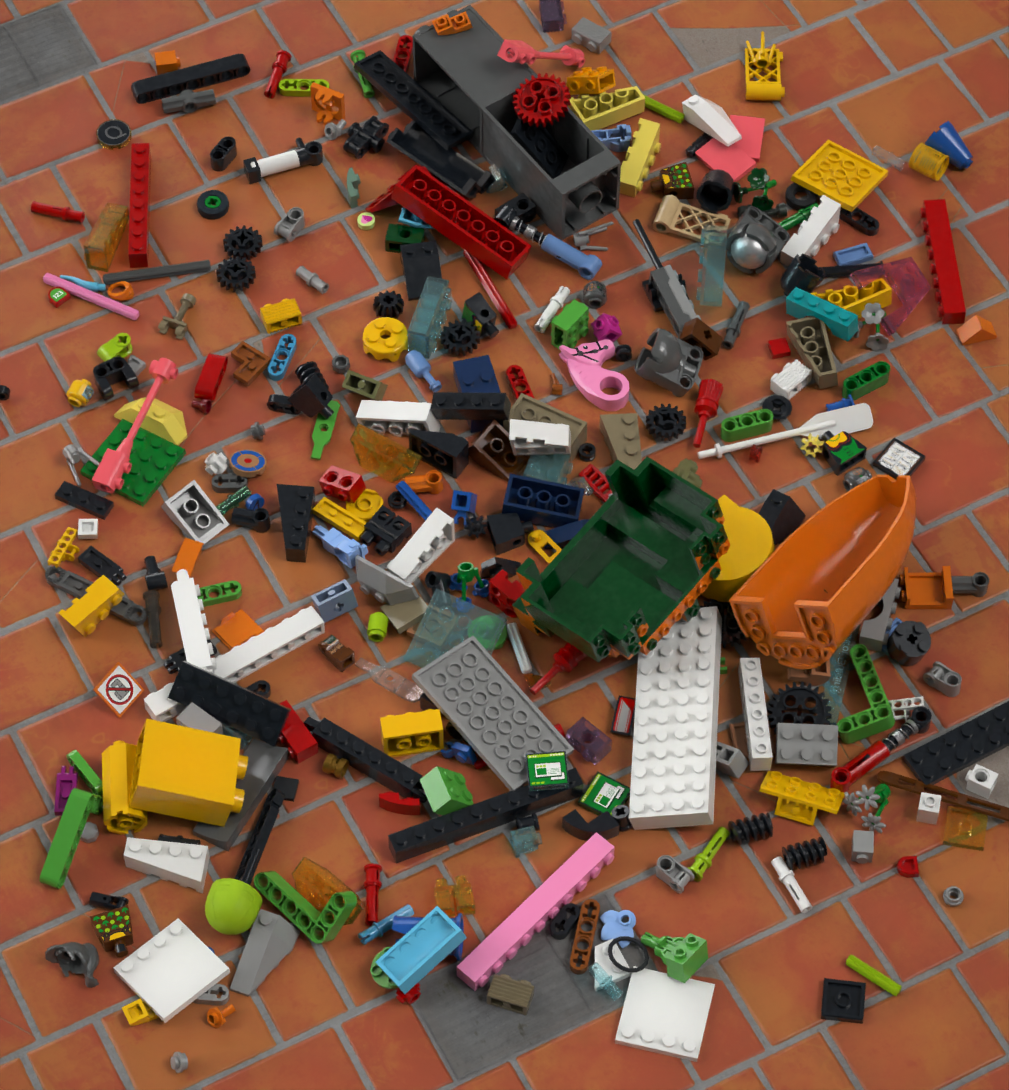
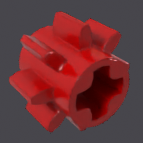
[396,983,421,1004]

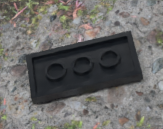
[510,118,569,179]

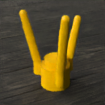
[746,31,776,69]

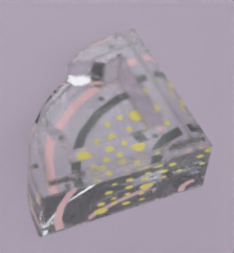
[570,477,594,496]

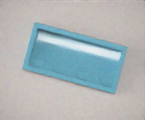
[376,906,467,994]

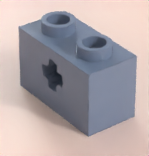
[311,579,358,623]

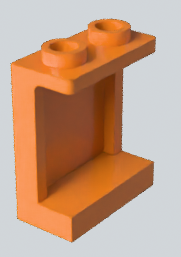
[899,566,954,609]

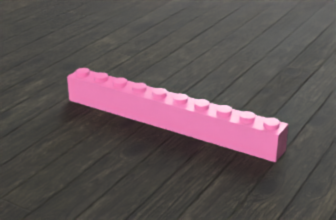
[457,832,615,991]

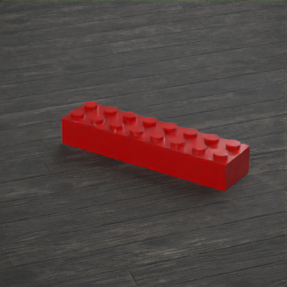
[391,165,532,279]

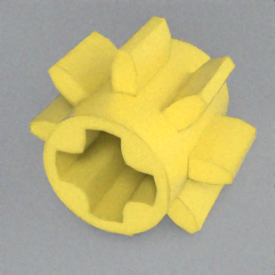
[800,433,824,458]

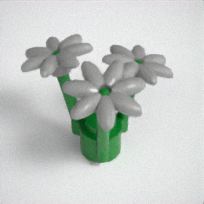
[843,783,891,833]

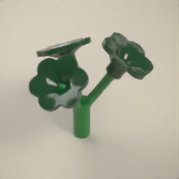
[733,168,777,212]

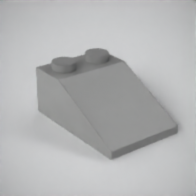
[161,480,230,544]

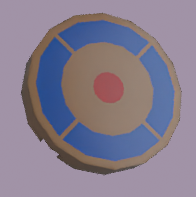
[229,449,267,478]

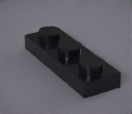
[55,481,114,520]

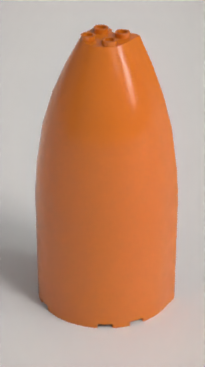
[729,474,917,669]

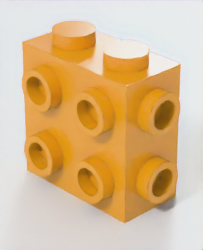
[566,66,616,95]

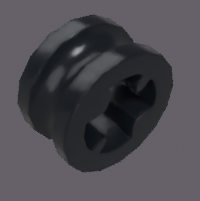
[615,345,632,362]
[579,443,596,462]

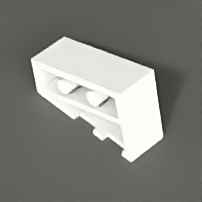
[509,419,571,455]

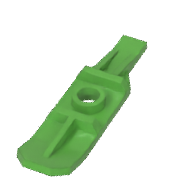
[311,400,340,460]

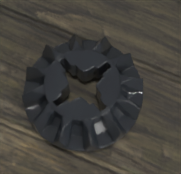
[762,395,792,422]

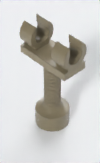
[158,293,197,340]

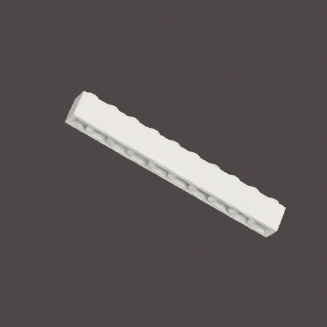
[144,606,325,722]

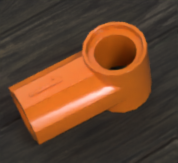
[405,470,444,494]

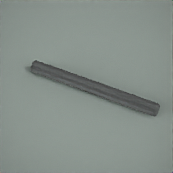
[103,260,211,285]

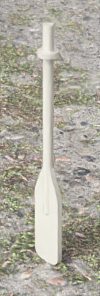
[697,403,873,459]

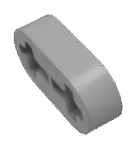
[193,984,230,1006]

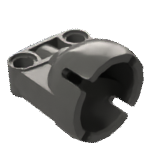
[634,328,703,397]

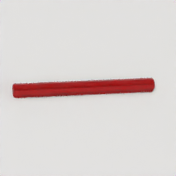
[463,250,517,329]

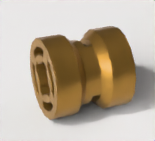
[322,753,349,779]

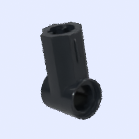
[231,507,271,533]
[425,571,453,610]

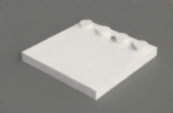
[113,918,230,1023]
[615,966,715,1062]

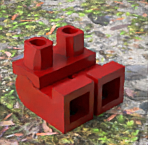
[488,569,525,618]

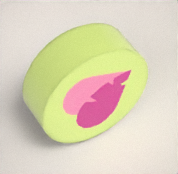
[357,212,375,230]

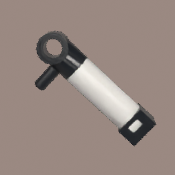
[243,138,323,184]

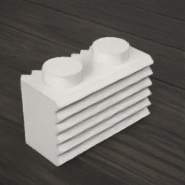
[770,359,812,400]

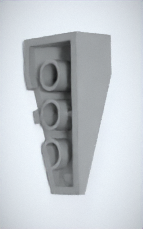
[230,909,300,997]

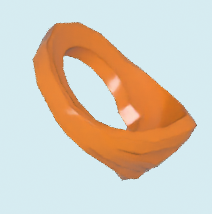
[107,281,134,301]

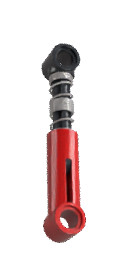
[830,707,932,793]

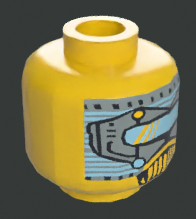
[66,379,94,407]

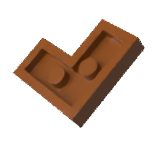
[231,341,271,386]

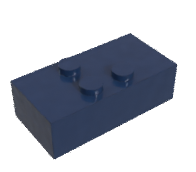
[453,355,503,433]
[502,474,585,528]

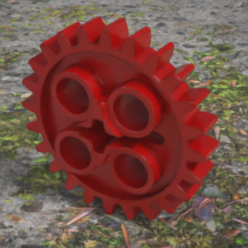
[513,73,571,127]

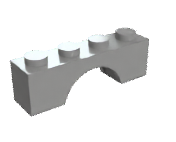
[859,578,901,652]

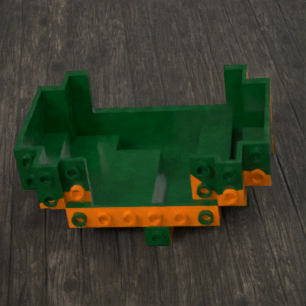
[512,457,730,663]

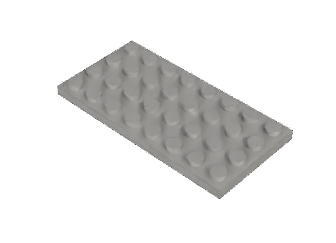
[412,636,574,791]

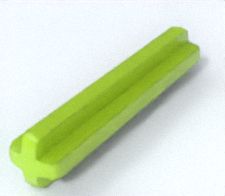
[643,94,685,123]
[845,955,902,996]

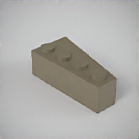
[786,316,838,389]

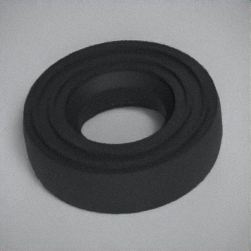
[785,182,818,211]

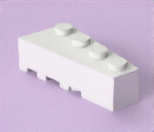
[780,195,841,266]
[356,400,441,437]

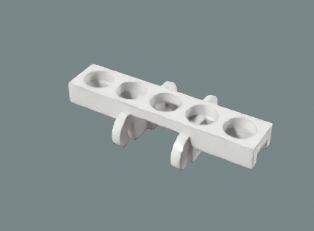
[888,696,925,721]

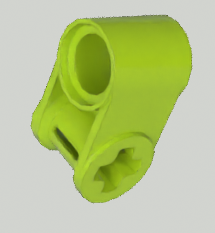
[97,333,133,362]

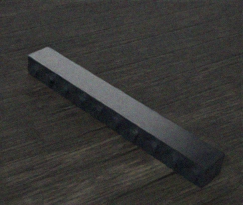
[388,768,584,863]

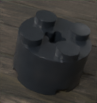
[887,621,931,666]

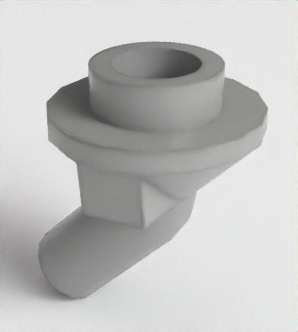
[325,119,347,140]

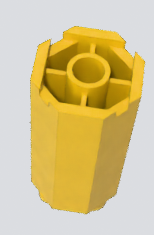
[102,740,147,835]

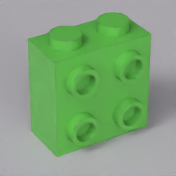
[551,299,589,350]

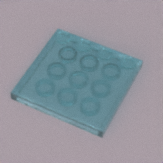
[404,588,507,668]

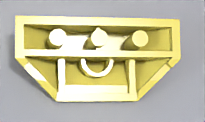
[114,397,187,446]

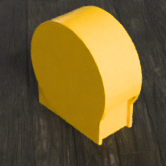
[701,494,775,602]

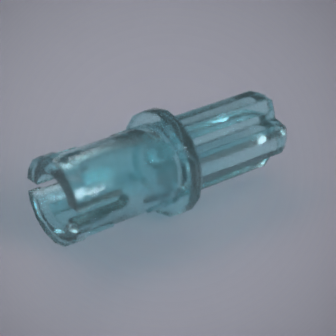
[588,962,623,1001]

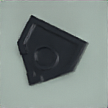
[480,557,521,579]

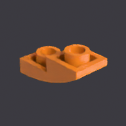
[432,11,473,35]
[172,537,204,578]

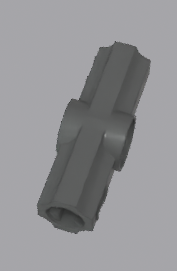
[161,89,216,113]

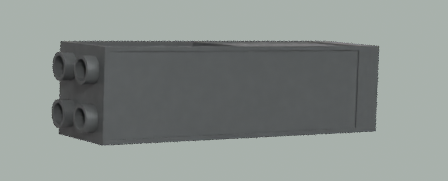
[413,5,621,240]

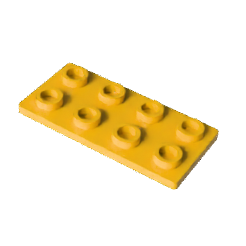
[759,771,845,826]

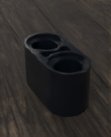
[210,136,237,172]

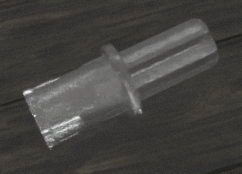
[872,146,906,171]

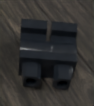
[360,505,412,556]

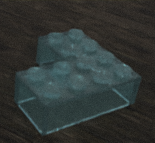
[696,225,727,307]

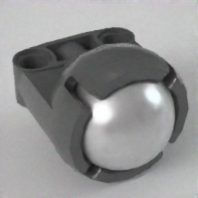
[725,206,790,273]

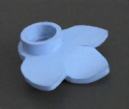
[600,910,636,948]

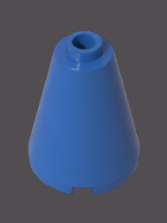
[925,121,973,169]

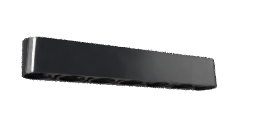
[131,54,251,104]

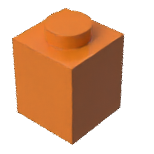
[155,50,181,75]

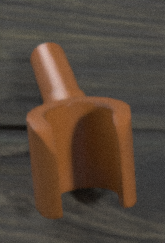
[551,373,563,395]

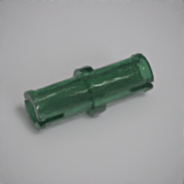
[215,485,252,515]

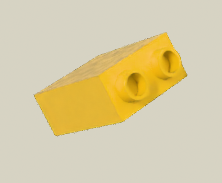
[129,718,248,827]

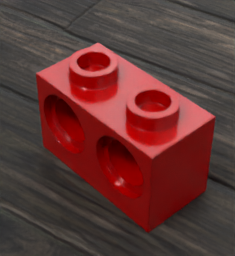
[319,465,366,504]

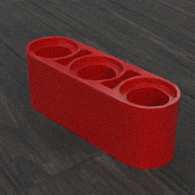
[194,353,228,402]

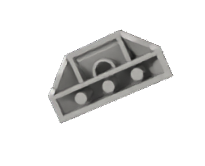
[355,554,419,605]

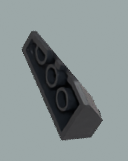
[759,489,806,546]

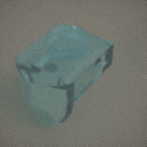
[486,164,508,193]

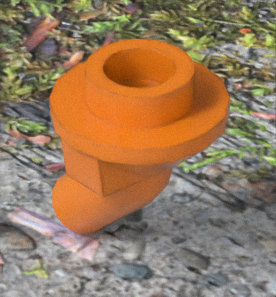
[207,1004,236,1028]

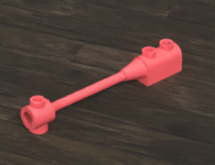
[497,39,585,68]
[92,358,178,493]

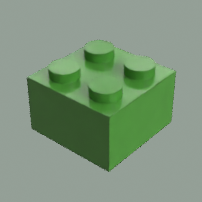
[419,766,474,815]

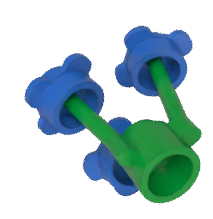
[449,562,489,613]

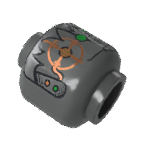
[583,281,607,309]
[843,467,872,492]

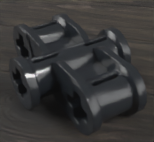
[343,116,389,159]

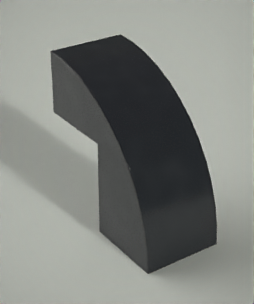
[562,809,619,841]

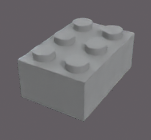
[775,723,838,767]

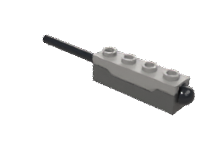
[633,219,701,339]

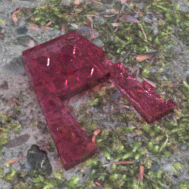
[850,257,931,336]

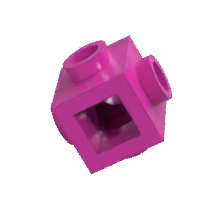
[591,313,622,342]

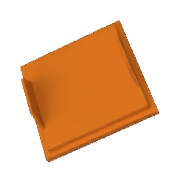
[211,609,264,650]

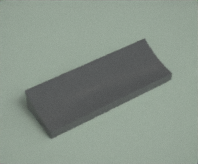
[193,738,289,851]

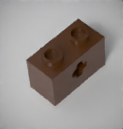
[680,317,723,360]

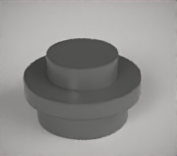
[251,421,266,440]

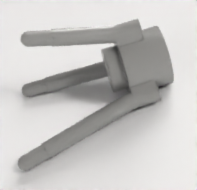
[573,221,614,251]
[63,444,100,487]

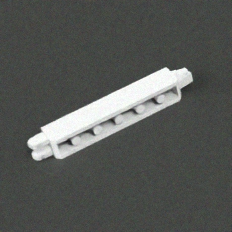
[171,569,217,674]

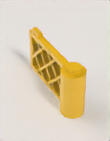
[745,48,785,101]

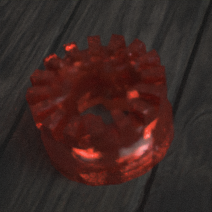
[749,444,763,463]

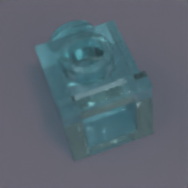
[510,826,542,858]

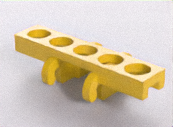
[47,527,80,568]

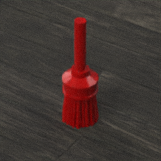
[693,379,724,448]
[529,642,588,695]

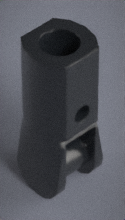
[89,892,129,910]

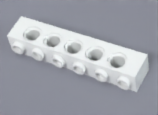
[738,657,773,771]

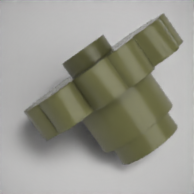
[673,458,702,489]

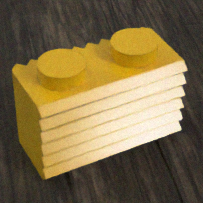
[260,298,302,334]

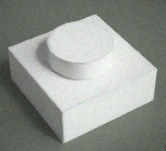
[78,519,99,539]

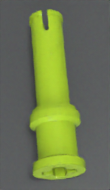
[688,827,730,882]

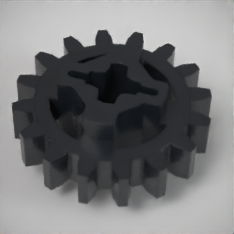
[223,225,263,260]
[216,256,256,292]
[441,319,480,356]
[646,404,686,441]

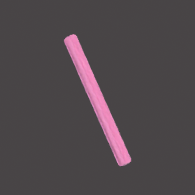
[43,273,140,320]

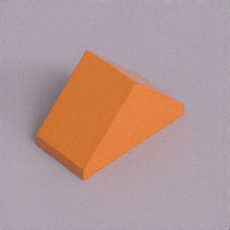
[956,315,997,346]

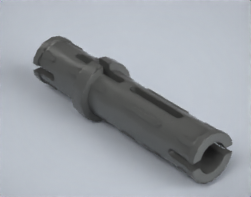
[722,301,750,349]

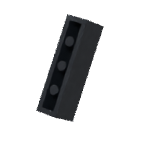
[431,392,511,420]

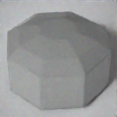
[80,822,99,843]

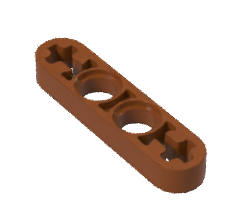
[570,899,600,975]

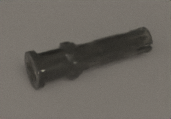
[143,590,163,648]

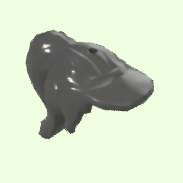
[45,942,99,988]

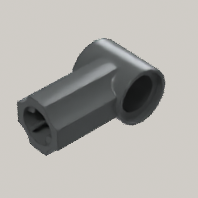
[951,572,989,597]

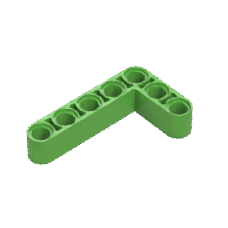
[837,644,895,744]
[39,788,103,889]
[254,871,357,944]

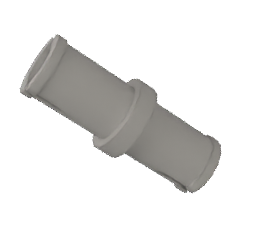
[296,266,329,294]

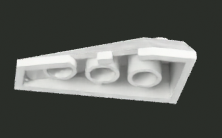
[682,95,742,147]

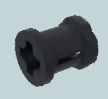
[611,805,632,832]
[515,813,540,835]

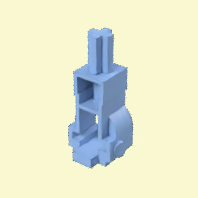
[591,124,632,152]
[312,525,368,569]

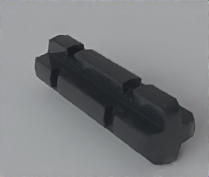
[686,132,713,158]

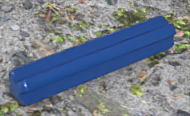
[396,481,432,521]

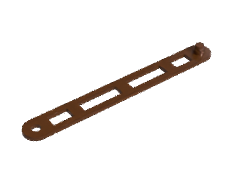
[877,771,1009,822]

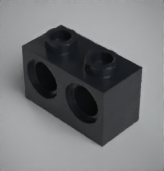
[495,193,536,232]

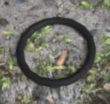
[608,936,649,972]

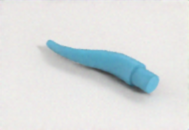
[60,275,106,292]

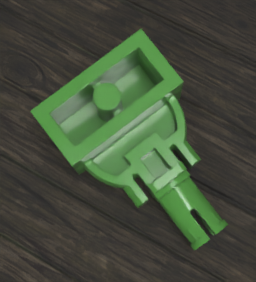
[641,932,708,983]

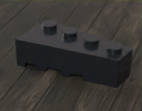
[277,484,315,563]

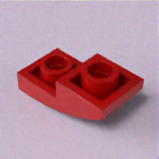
[379,791,420,815]

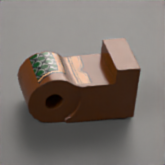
[318,635,355,672]

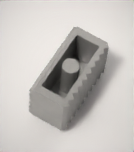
[571,17,612,54]

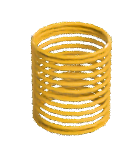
[908,143,949,181]

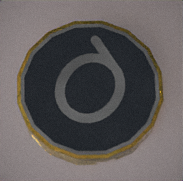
[96,119,131,150]

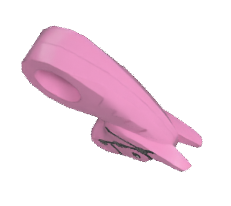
[559,339,629,411]

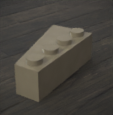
[599,413,642,470]

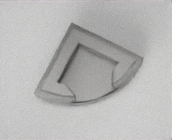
[128,354,146,376]

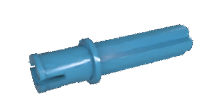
[358,904,414,945]

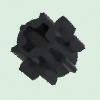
[464,513,488,538]

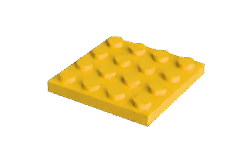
[791,139,888,212]

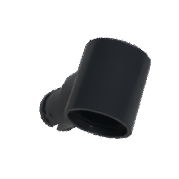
[144,556,168,592]

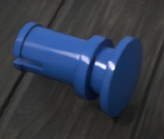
[826,394,855,411]

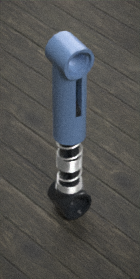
[494,205,602,280]

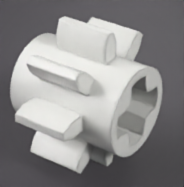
[204,452,228,475]

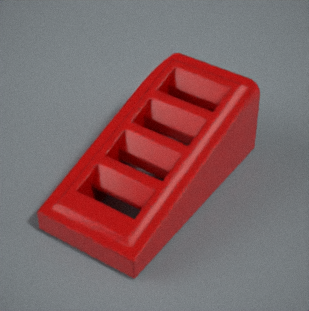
[578,463,612,503]

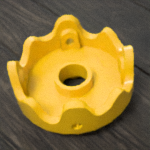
[363,317,409,362]

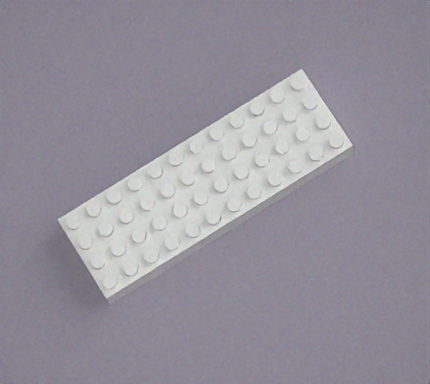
[629,606,722,830]

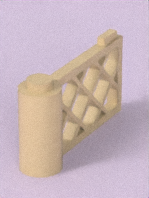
[652,195,731,249]

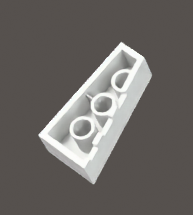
[387,507,455,584]
[124,837,210,893]

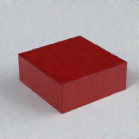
[768,337,791,359]

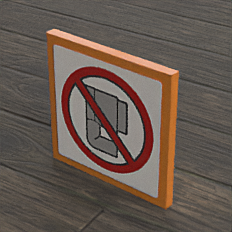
[93,662,144,718]

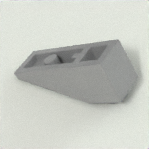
[716,741,749,779]

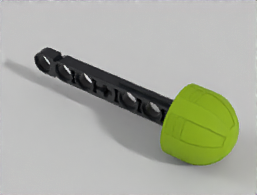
[205,788,285,935]

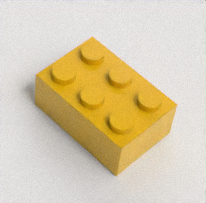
[380,709,444,757]

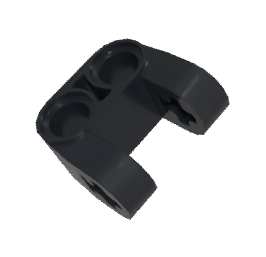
[93,357,139,400]

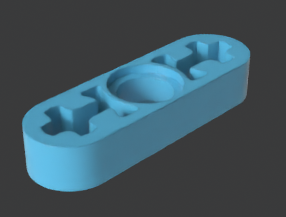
[268,334,297,381]

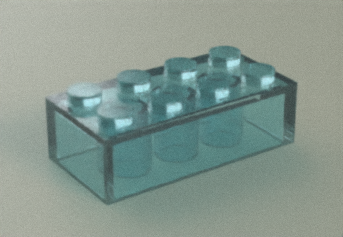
[407,276,452,359]

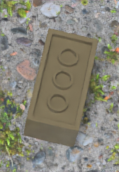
[503,393,587,467]

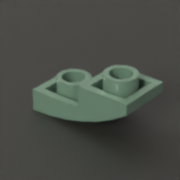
[347,168,361,208]

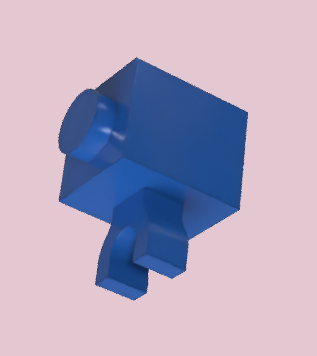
[451,490,478,525]

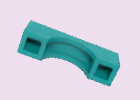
[786,287,858,342]

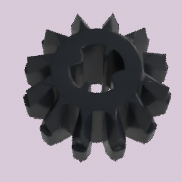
[373,290,404,319]

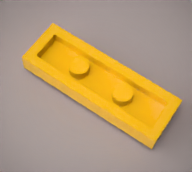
[313,497,367,541]

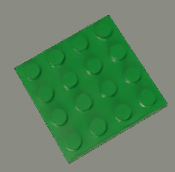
[80,419,186,507]

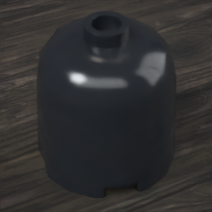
[696,169,735,213]
[780,253,826,296]

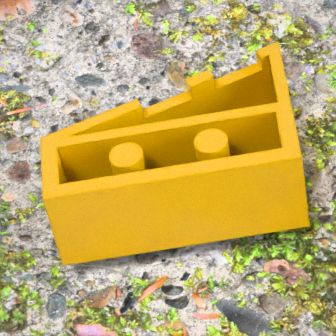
[58,575,125,637]

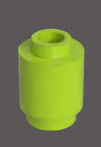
[367,612,389,642]

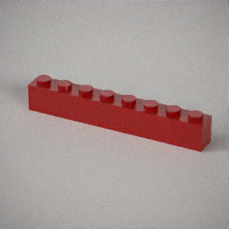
[128,143,151,268]
[920,199,966,325]

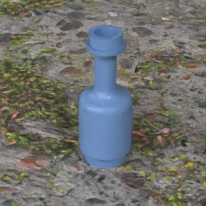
[405,350,442,392]

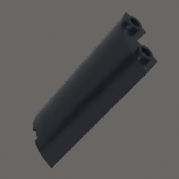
[386,120,497,198]

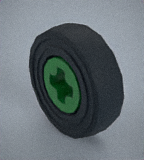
[197,190,229,220]

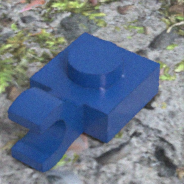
[441,742,478,765]

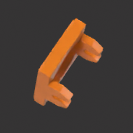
[310,82,345,126]

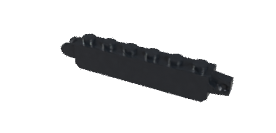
[304,717,427,803]

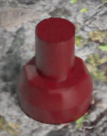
[191,399,212,414]

